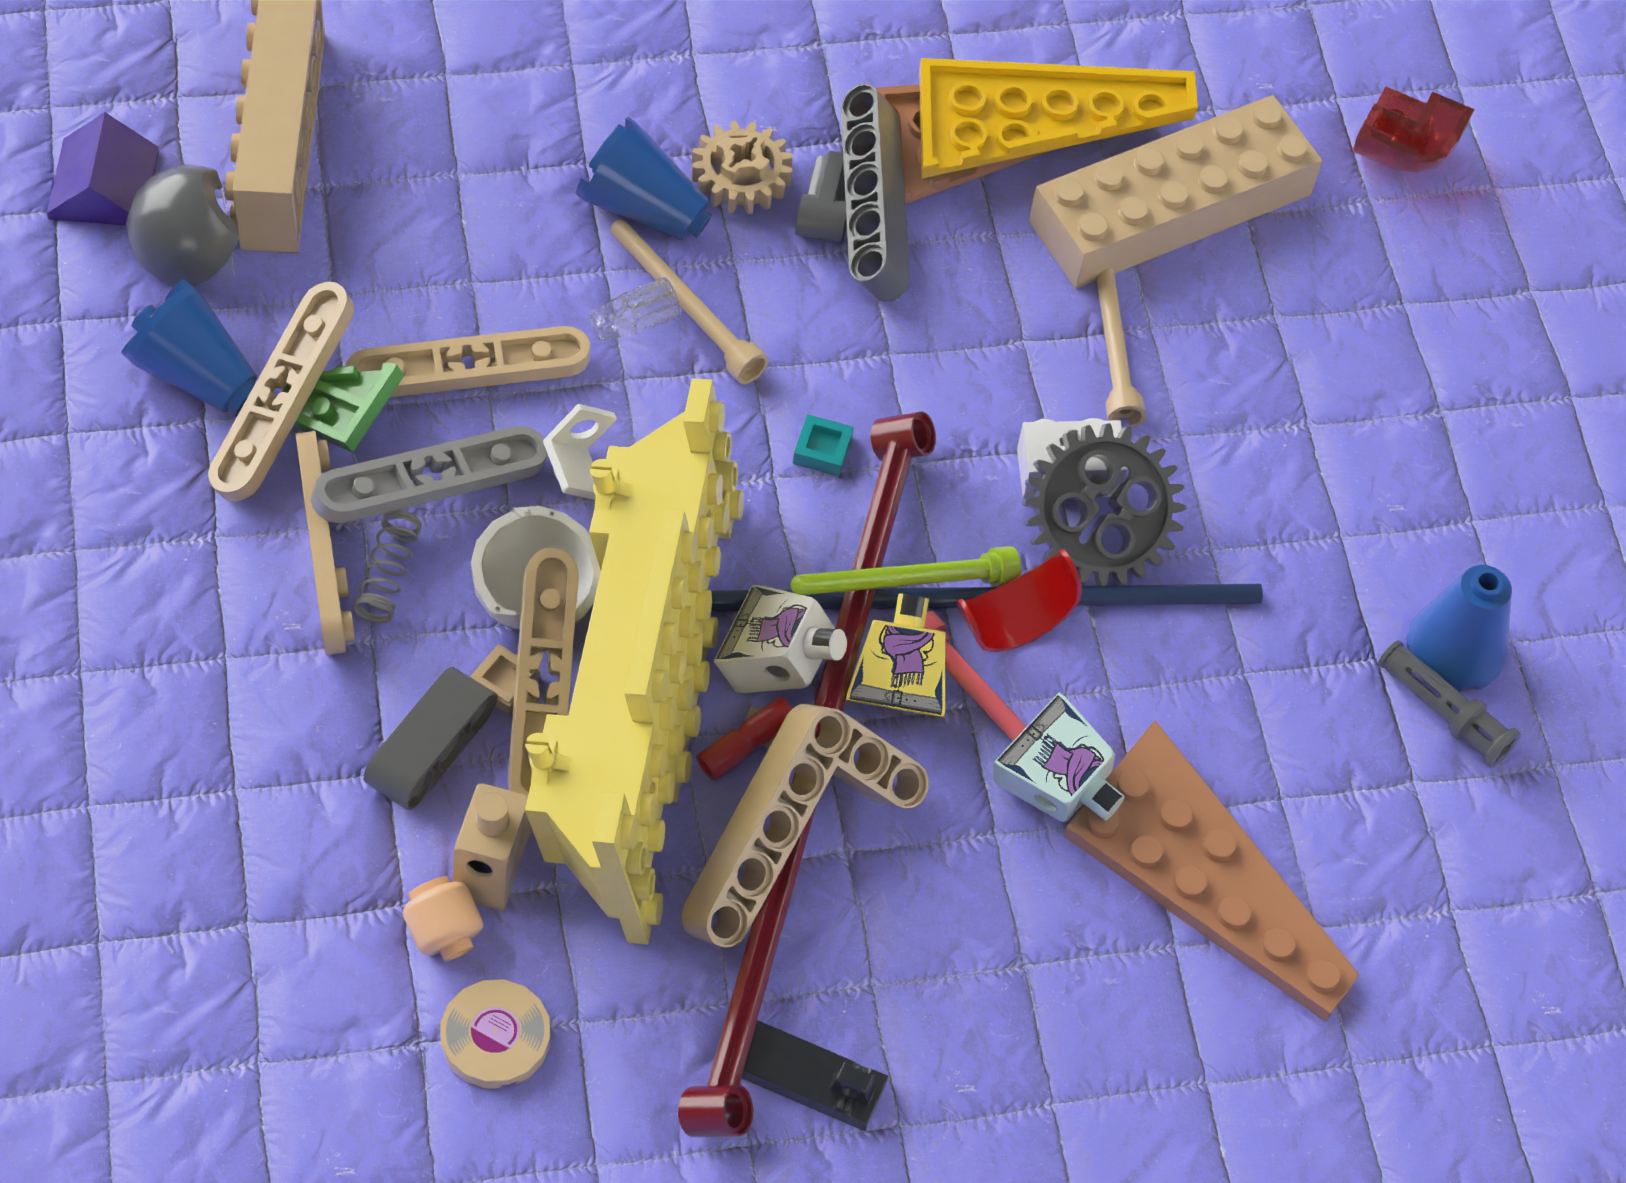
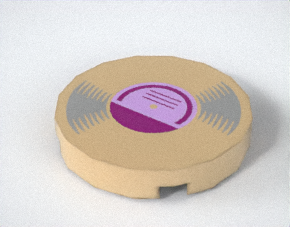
[440,979,550,1089]

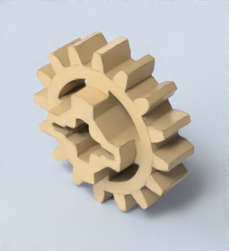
[691,121,793,214]

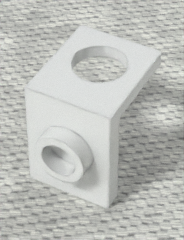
[543,404,617,500]

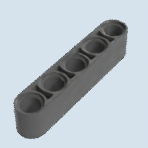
[841,83,910,302]

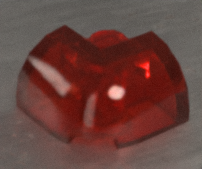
[1353,86,1475,172]

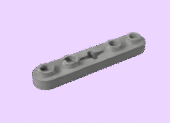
[311,426,548,523]

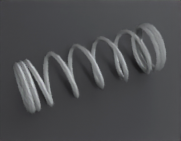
[353,510,422,623]

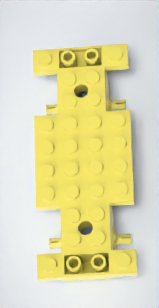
[525,378,744,945]

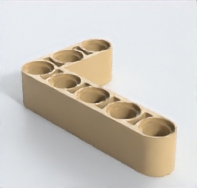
[681,704,929,948]

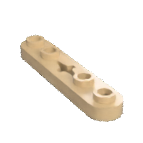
[208,282,354,502]
[346,326,590,398]
[295,431,355,655]
[508,548,579,796]

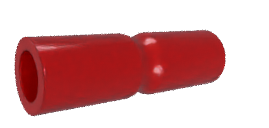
[696,696,793,781]

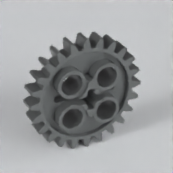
[1022,423,1186,586]

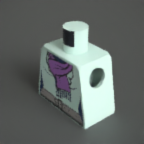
[992,692,1125,822]

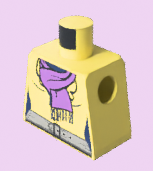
[846,594,945,718]

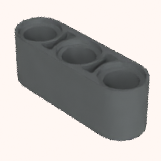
[363,667,498,810]

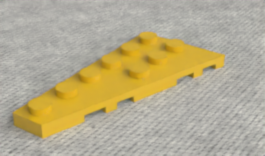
[919,58,1198,179]

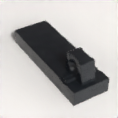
[714,1020,888,1132]

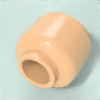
[402,876,484,962]

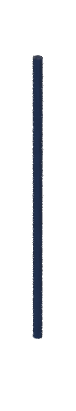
[711,583,1263,611]

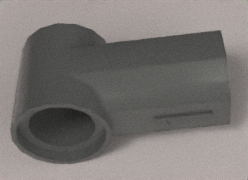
[795,151,847,244]

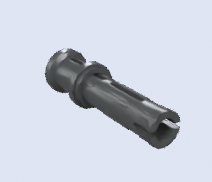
[1377,640,1521,768]

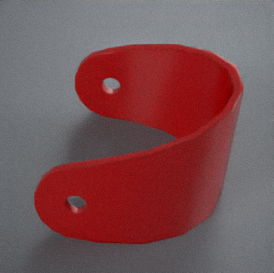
[956,549,1082,652]

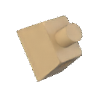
[453,783,532,911]

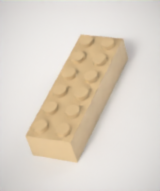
[225,0,325,253]
[1029,95,1323,289]

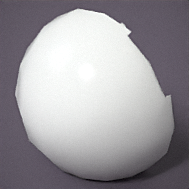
[471,506,601,629]

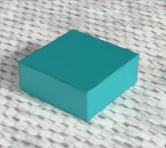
[792,414,854,477]

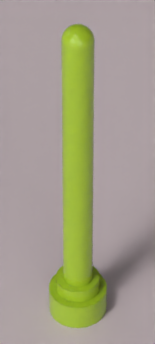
[790,546,1021,595]

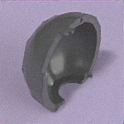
[126,164,239,287]

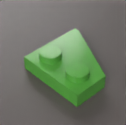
[274,363,404,453]

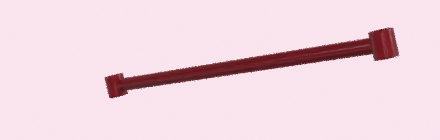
[678,411,936,1137]

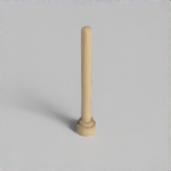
[611,220,769,384]
[1096,268,1146,426]

